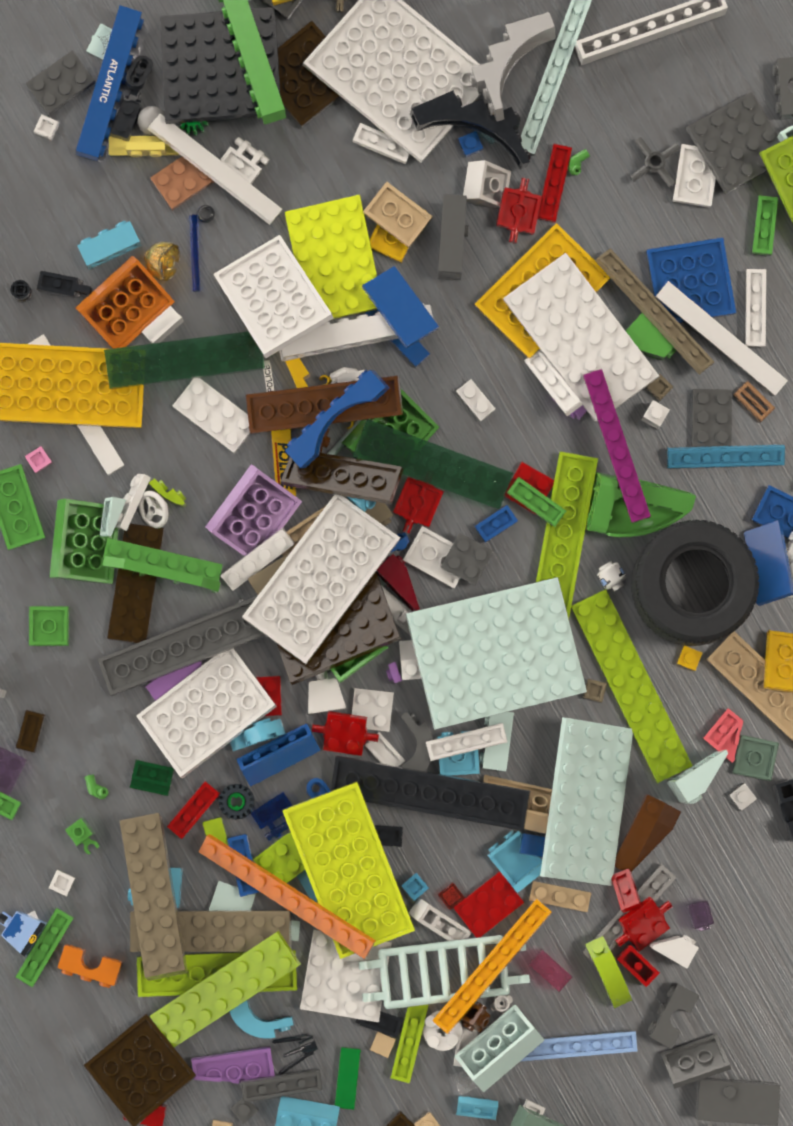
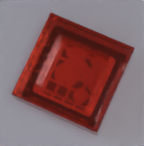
[438,882,465,910]

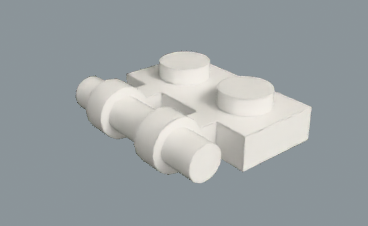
[220,137,270,184]

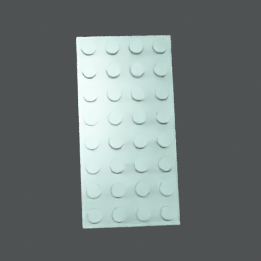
[540,717,633,886]

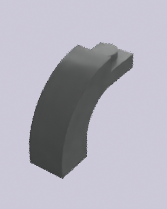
[400,712,433,771]

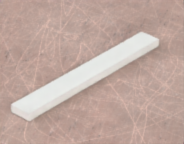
[148,114,282,225]
[655,281,788,396]
[28,334,125,476]

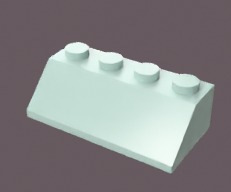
[454,1005,544,1092]

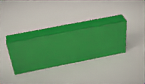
[335,1047,361,1110]

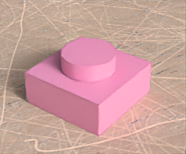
[25,446,52,474]

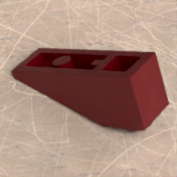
[376,554,420,612]

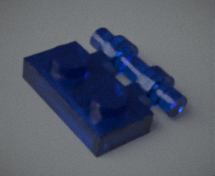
[250,791,293,841]

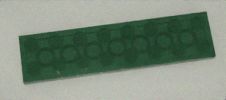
[104,331,265,389]
[353,419,513,509]

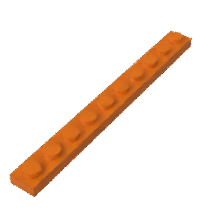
[198,834,376,959]

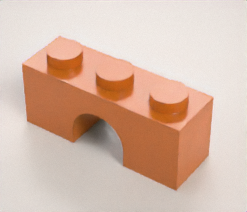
[57,944,123,988]

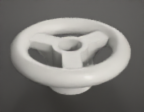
[138,491,169,528]

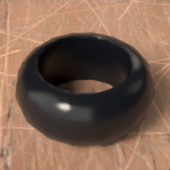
[197,205,215,223]

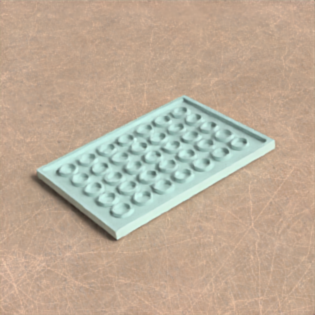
[406,577,587,730]

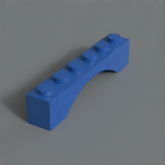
[285,370,390,468]

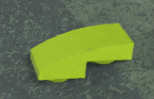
[149,478,187,508]

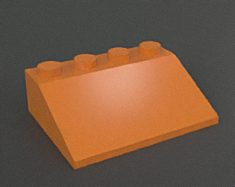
[75,256,175,349]

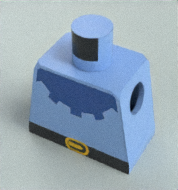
[0,911,47,957]

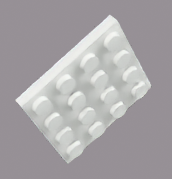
[300,930,392,1022]

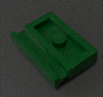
[129,760,175,796]

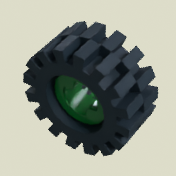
[218,784,255,820]

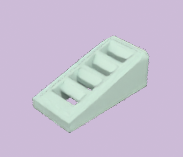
[100,497,126,537]

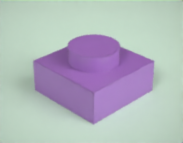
[386,662,402,684]

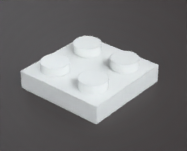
[352,688,394,732]

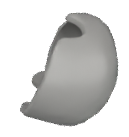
[137,106,165,136]

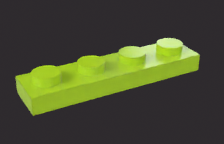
[390,1004,429,1083]

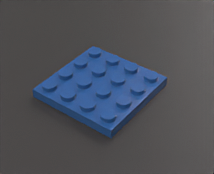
[646,237,736,323]

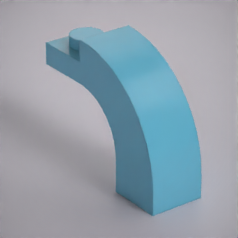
[229,1000,294,1038]

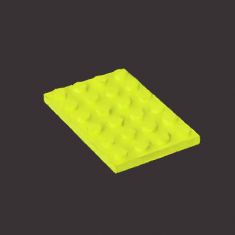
[285,194,377,320]

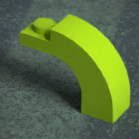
[585,936,632,1009]

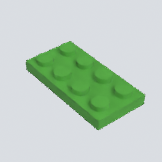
[0,464,46,550]

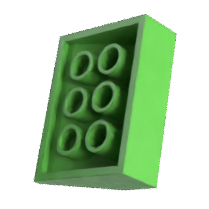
[342,389,439,468]
[49,499,118,584]

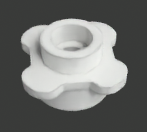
[490,995,513,1014]

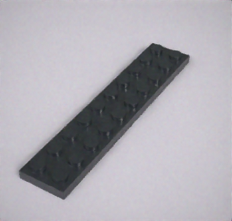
[330,756,531,831]

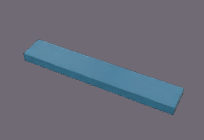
[667,445,785,468]

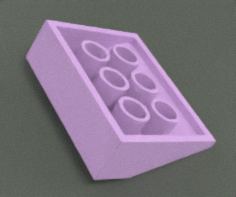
[205,464,302,556]

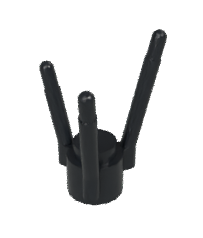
[272,1033,318,1075]

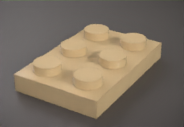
[363,182,433,248]

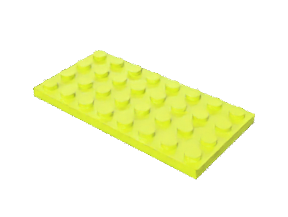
[283,782,415,959]

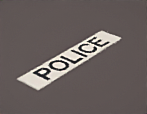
[262,360,274,392]

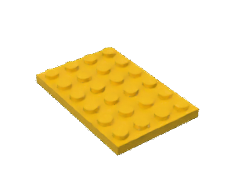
[474,223,611,359]

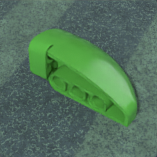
[587,472,696,537]

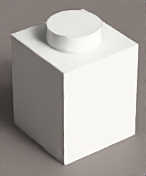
[641,400,670,430]

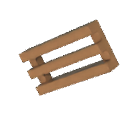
[733,381,775,423]

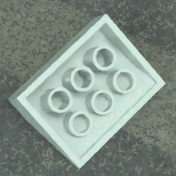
[666,750,728,804]

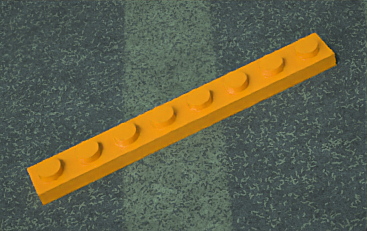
[432,899,552,1034]

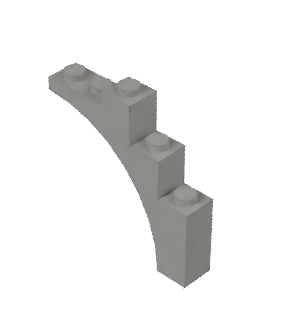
[470,12,556,121]

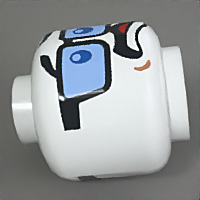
[597,561,627,591]

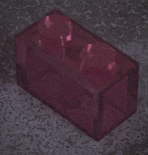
[528,949,572,992]

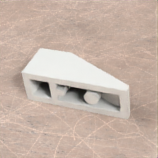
[409,897,472,941]

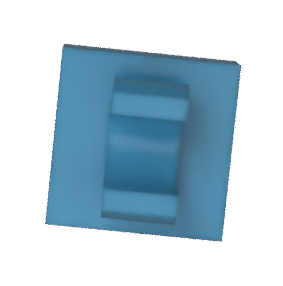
[401,873,429,901]

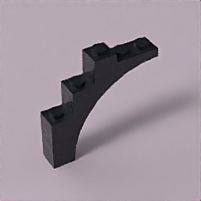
[410,90,530,170]

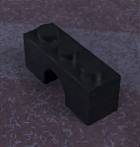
[772,779,793,842]

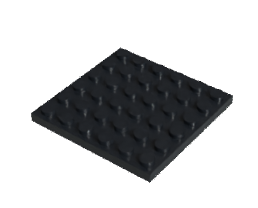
[160,7,281,124]

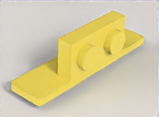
[109,136,180,158]

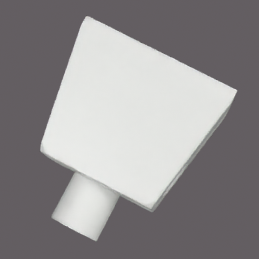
[308,671,346,714]

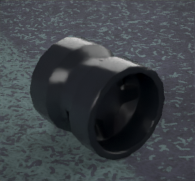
[10,280,32,303]

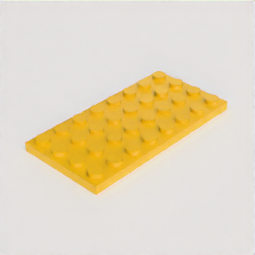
[0,343,146,429]

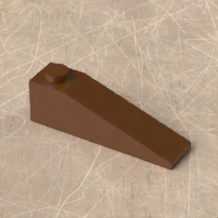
[615,794,681,872]

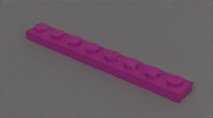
[583,369,651,523]

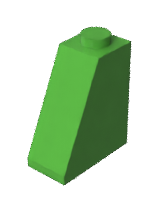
[626,313,677,361]

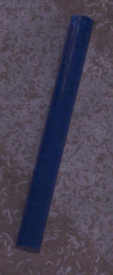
[189,214,200,292]

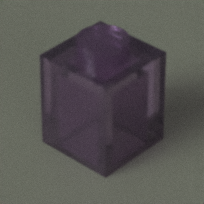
[686,900,714,931]

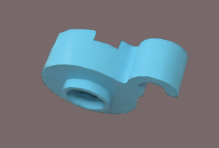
[230,718,286,752]

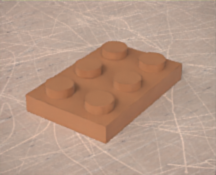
[150,156,214,211]

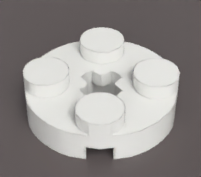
[423,1010,464,1051]

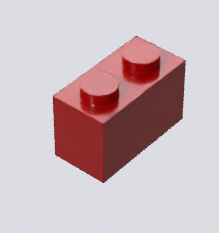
[616,944,660,987]

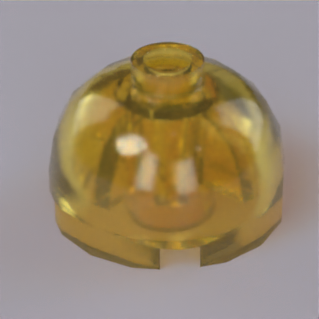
[144,241,180,281]

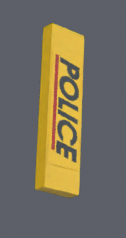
[271,429,296,496]

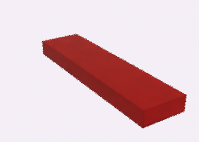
[538,143,572,223]

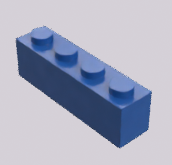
[236,723,321,787]

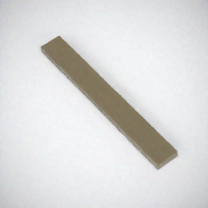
[595,248,714,375]

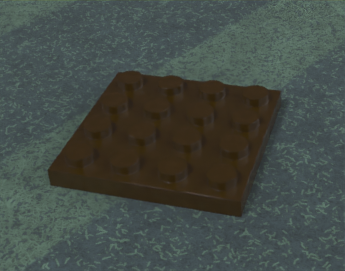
[278,21,341,128]
[83,1014,197,1126]

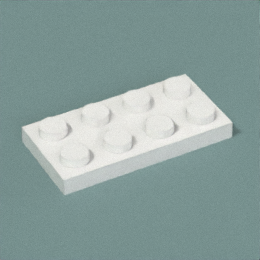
[173,376,250,454]

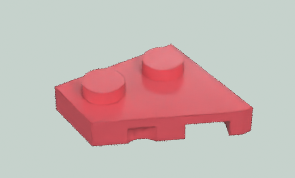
[702,708,743,763]

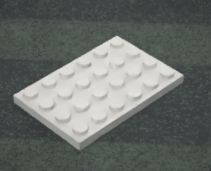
[214,235,333,358]
[137,649,277,778]

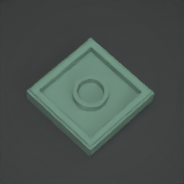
[732,734,779,781]

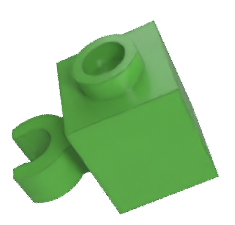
[65,818,100,855]

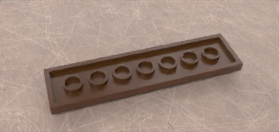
[246,375,403,434]

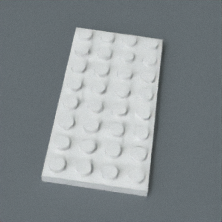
[503,253,659,423]
[242,495,400,664]

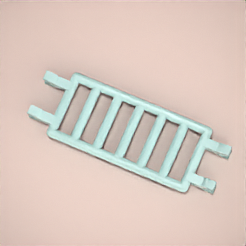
[358,935,530,1009]

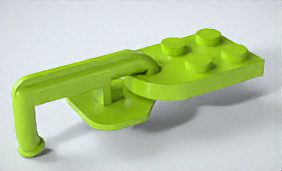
[253,832,305,883]

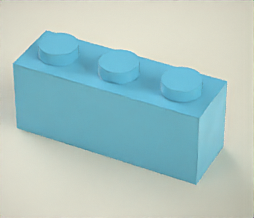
[77,221,142,270]
[275,1096,340,1126]

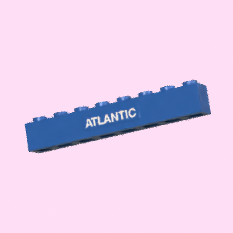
[76,5,144,162]

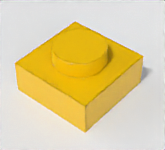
[677,646,702,671]

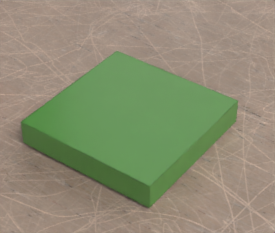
[29,606,69,646]

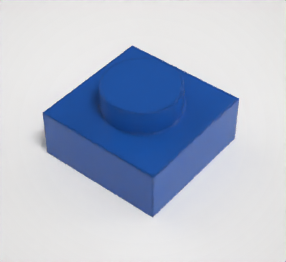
[458,131,484,157]

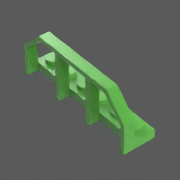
[101,538,223,593]

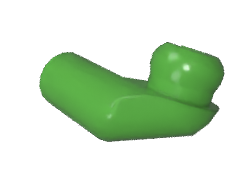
[568,149,590,175]
[85,774,109,799]

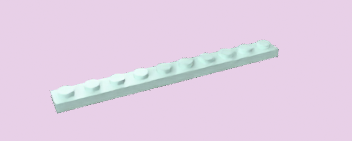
[521,0,592,156]

